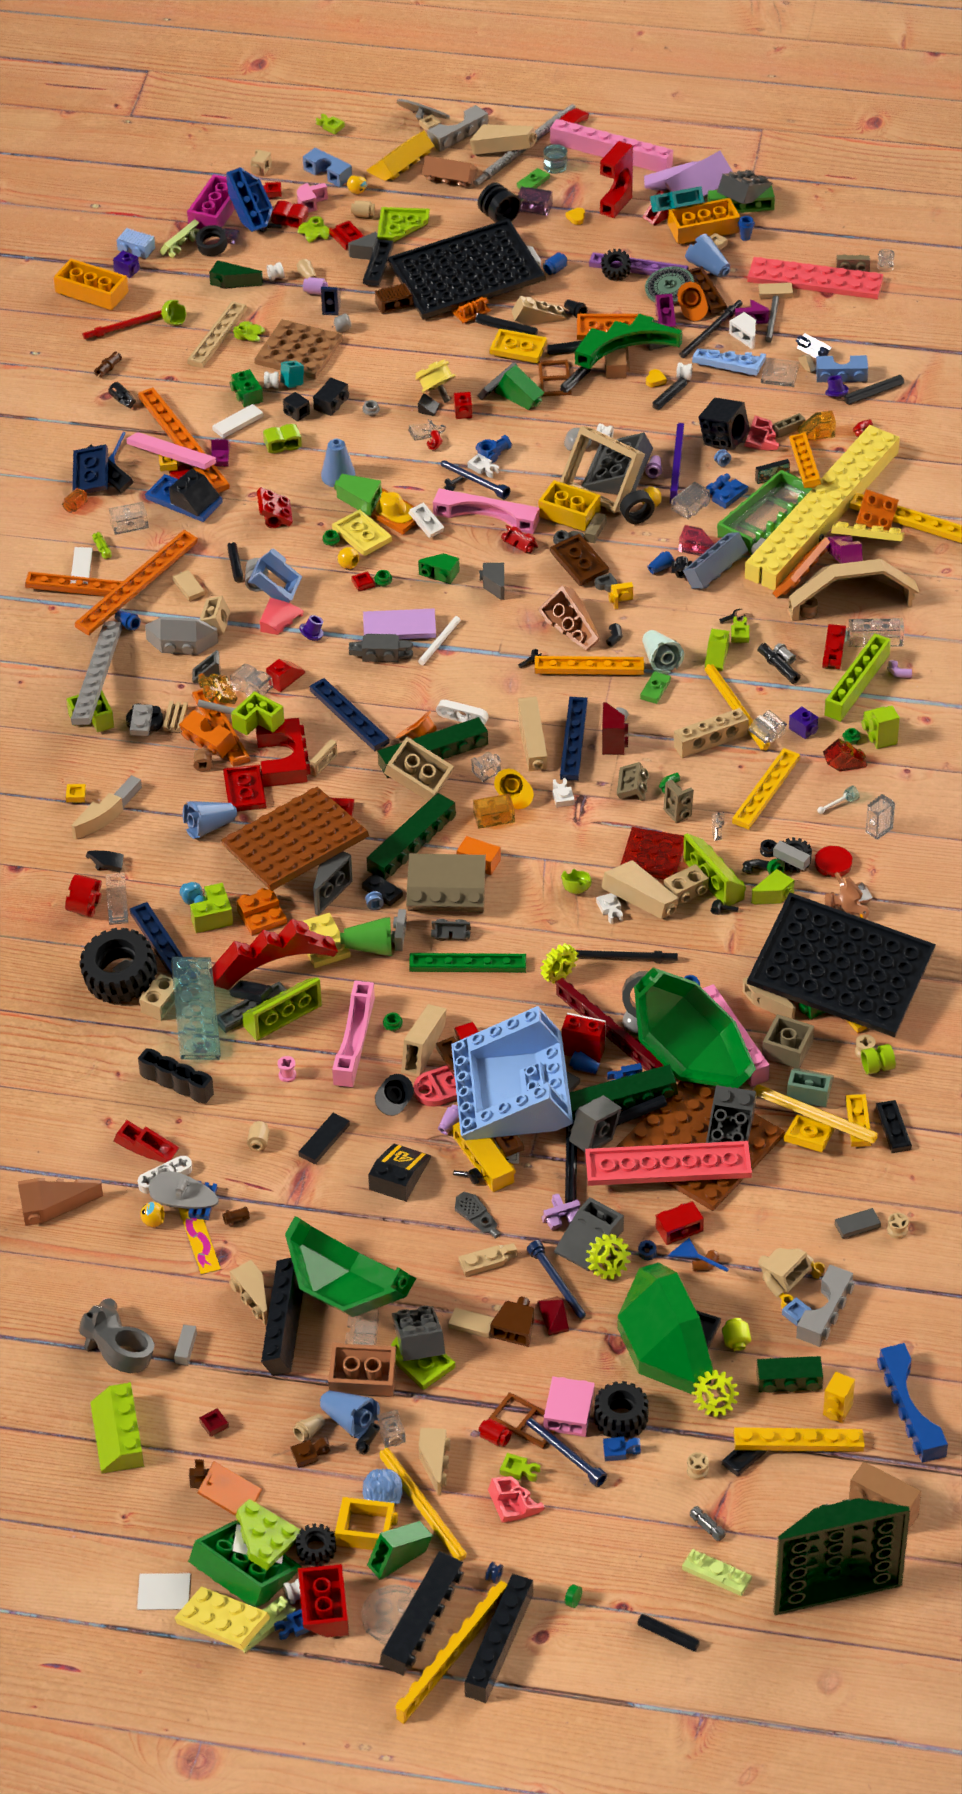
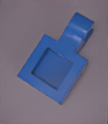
[607,1063,642,1081]
[603,1437,641,1461]

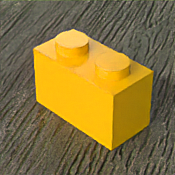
[823,1371,855,1423]

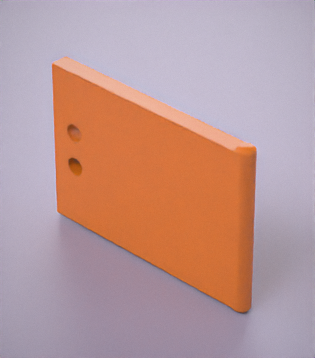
[197,1461,262,1516]

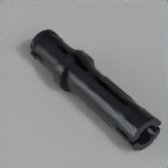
[758,643,800,684]

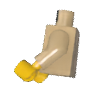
[758,1248,825,1309]

